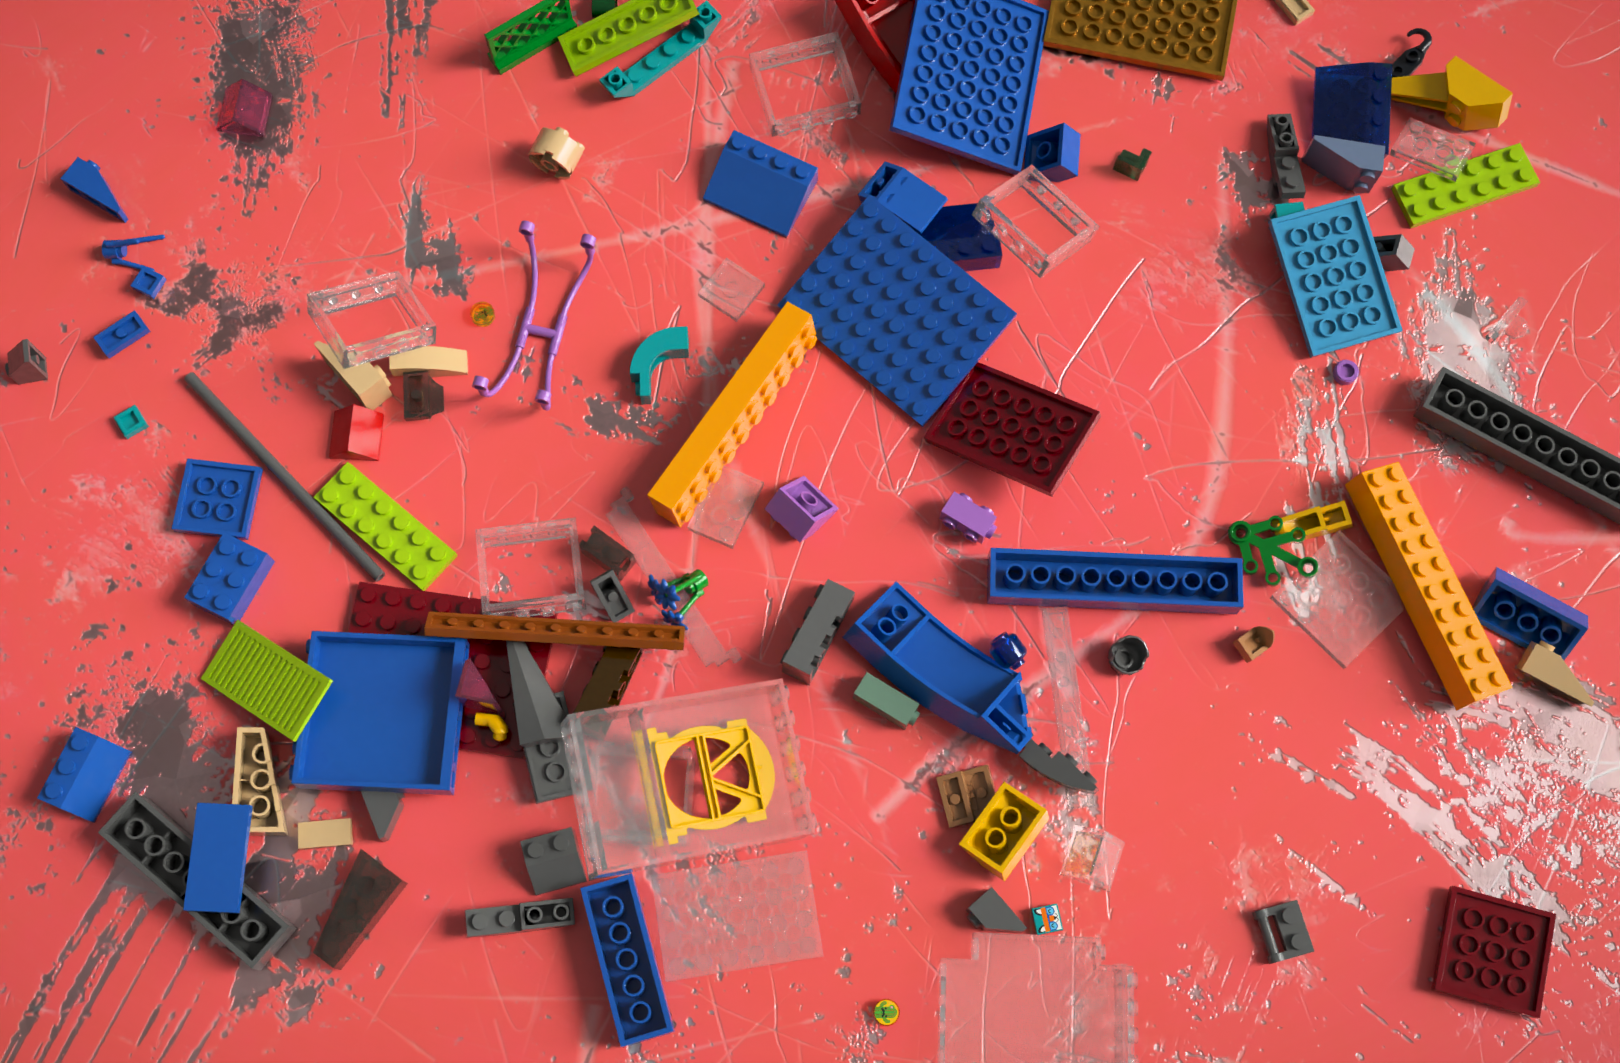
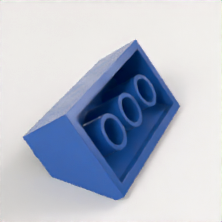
[1472,567,1588,660]

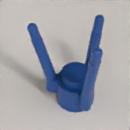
[102,235,165,271]

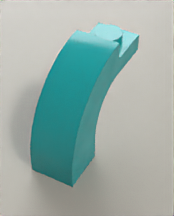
[630,326,689,405]

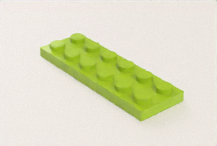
[558,0,699,76]
[1391,143,1540,229]
[314,462,458,591]

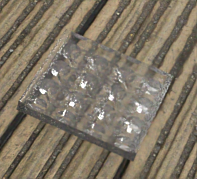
[1270,530,1405,669]

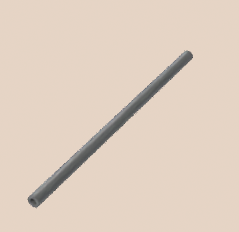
[184,372,385,582]

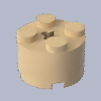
[528,127,585,179]

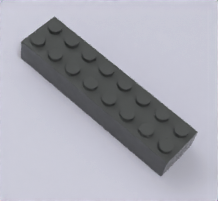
[98,792,297,971]

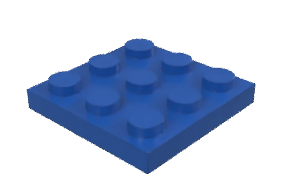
[172,458,263,540]

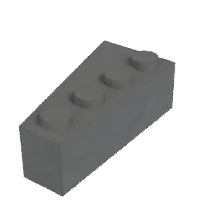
[780,579,855,686]

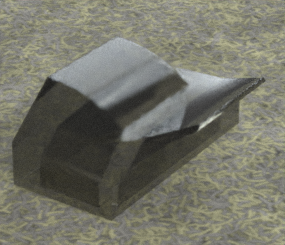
[403,371,444,421]

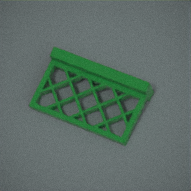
[484,0,577,75]

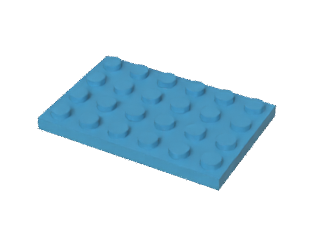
[1268,195,1403,358]

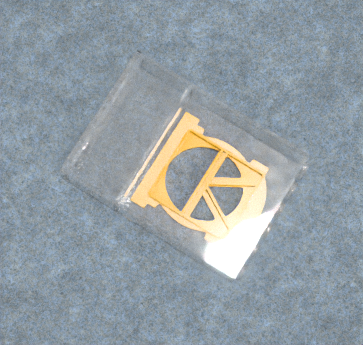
[560,678,817,881]

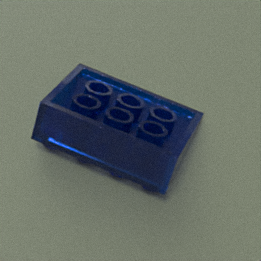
[1312,62,1392,159]
[918,202,1003,271]

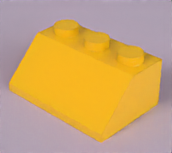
[959,782,1049,882]

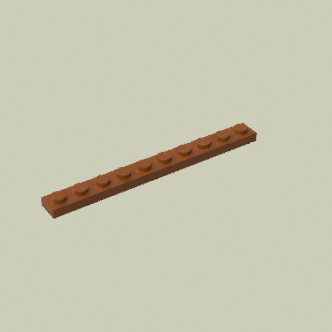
[424,612,685,650]

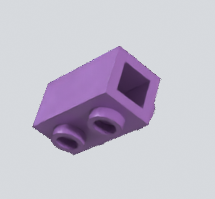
[939,491,997,544]

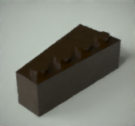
[569,646,644,742]

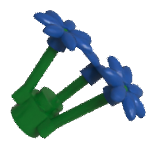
[647,569,708,630]

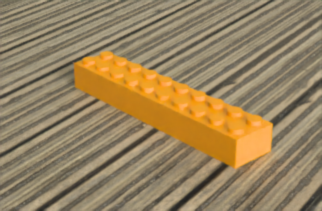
[647,301,817,528]
[1345,462,1513,711]

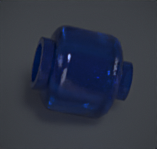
[989,632,1027,670]

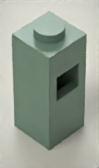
[853,672,920,730]

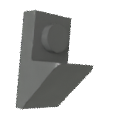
[590,569,635,622]

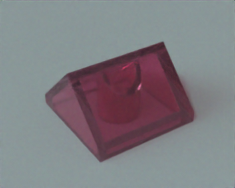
[216,79,273,137]
[455,658,503,714]

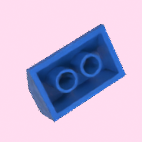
[37,727,132,823]

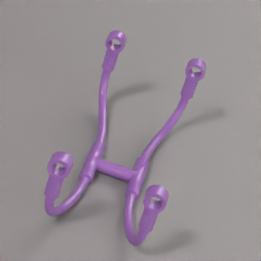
[472,220,596,411]

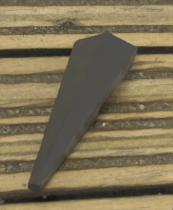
[506,640,577,748]

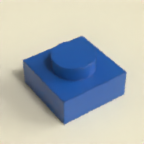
[130,266,166,299]

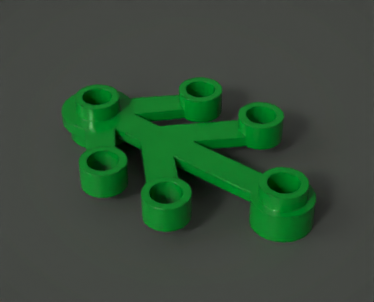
[1228,516,1318,587]

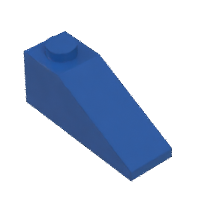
[60,157,128,223]

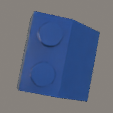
[1023,123,1081,182]

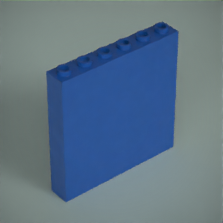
[289,631,470,795]

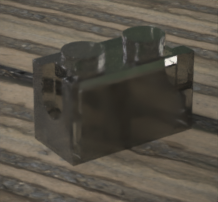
[579,525,636,581]

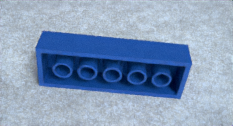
[580,873,675,1048]

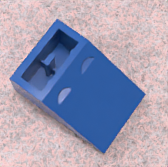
[858,161,948,234]

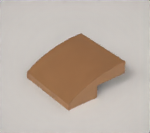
[936,765,996,828]

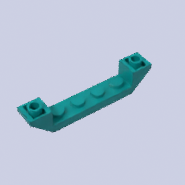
[599,0,722,98]

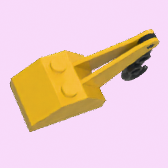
[1374,28,1513,131]

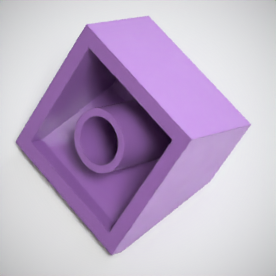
[765,476,839,542]

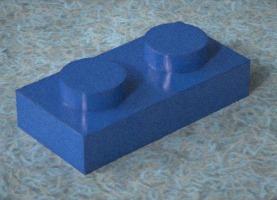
[93,310,151,359]

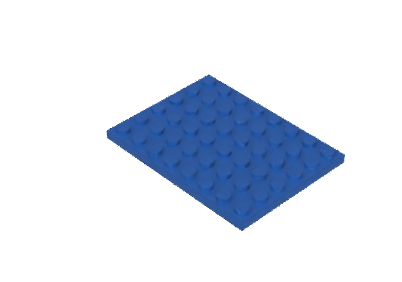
[889,0,1049,175]
[777,194,1017,427]

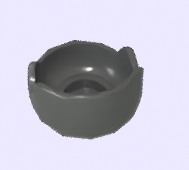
[1108,635,1149,676]

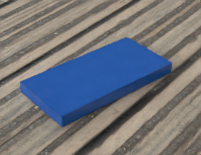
[183,803,253,913]

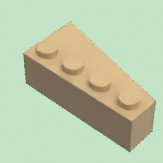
[232,727,288,836]

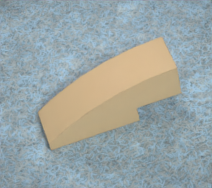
[389,346,468,378]

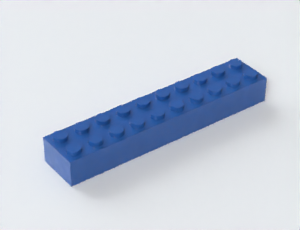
[987,548,1244,615]

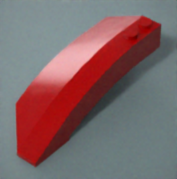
[835,0,915,93]

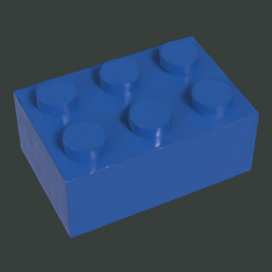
[184,532,275,625]

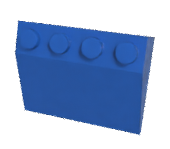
[703,130,818,238]

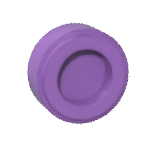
[1333,360,1359,385]

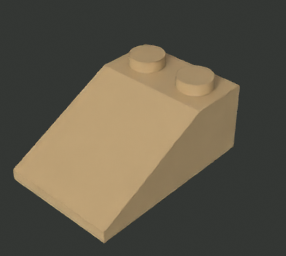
[314,341,393,410]

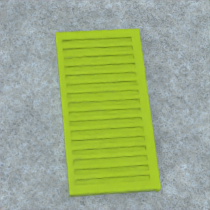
[201,620,333,742]

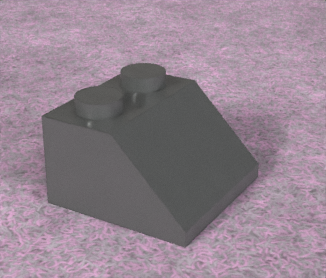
[520,827,587,896]

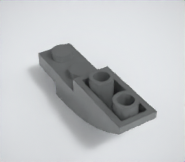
[1267,114,1306,199]
[1019,733,1099,794]
[465,898,575,938]

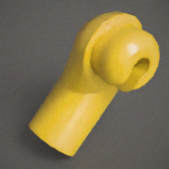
[475,713,508,741]

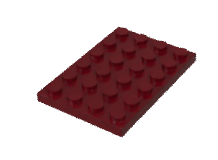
[924,362,1101,497]

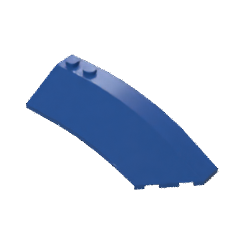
[843,581,1033,754]

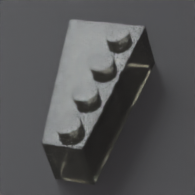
[313,849,408,970]

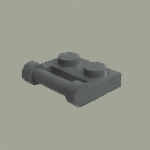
[1252,900,1314,964]

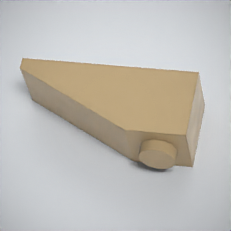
[1516,640,1594,707]

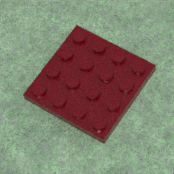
[1431,886,1556,1019]

